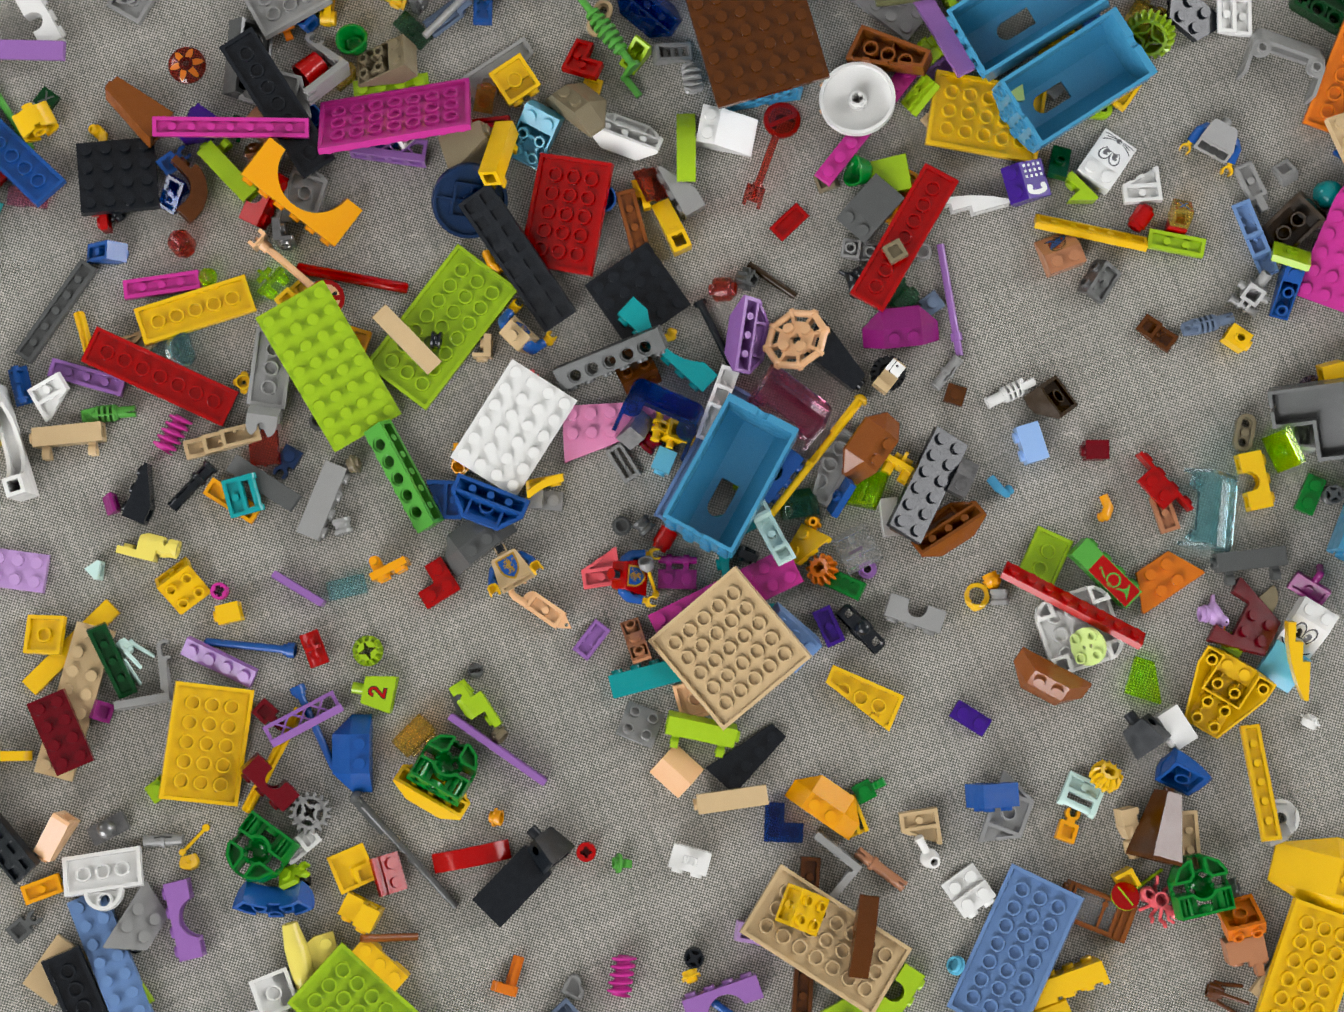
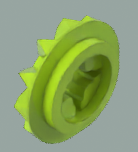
[352,635,384,666]

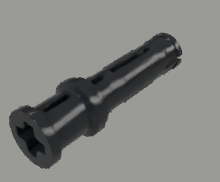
[168,459,218,512]

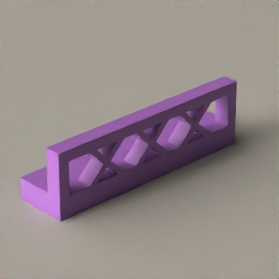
[349,139,429,168]
[262,690,344,748]

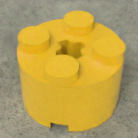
[12,101,59,143]

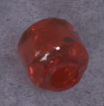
[167,229,197,258]
[708,277,737,302]

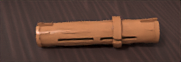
[853,847,908,892]

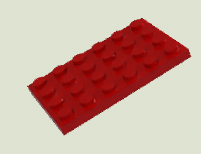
[525,153,614,277]

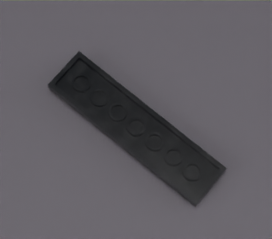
[219,27,336,179]

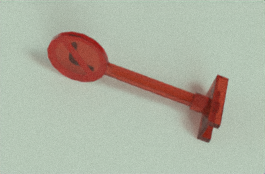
[742,102,801,210]

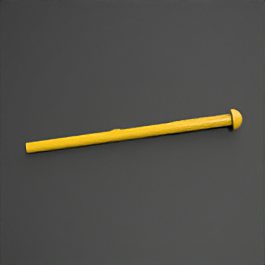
[770,394,867,517]

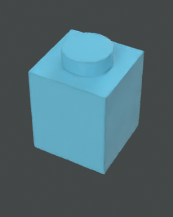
[651,446,678,477]

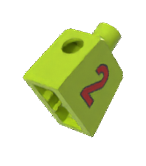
[351,676,399,713]

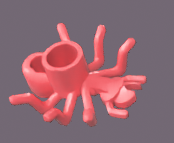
[1138,875,1182,928]

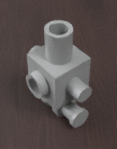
[1227,269,1273,318]

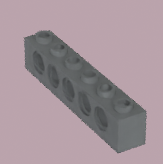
[552,324,669,392]

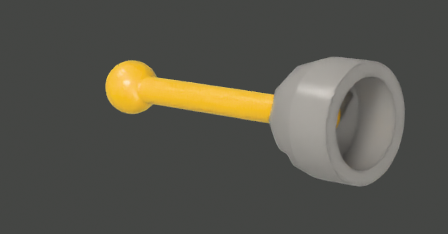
[638,556,660,598]

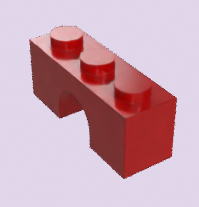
[238,173,289,231]

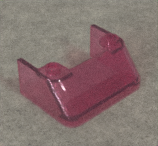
[746,364,832,451]

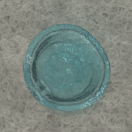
[165,332,195,366]

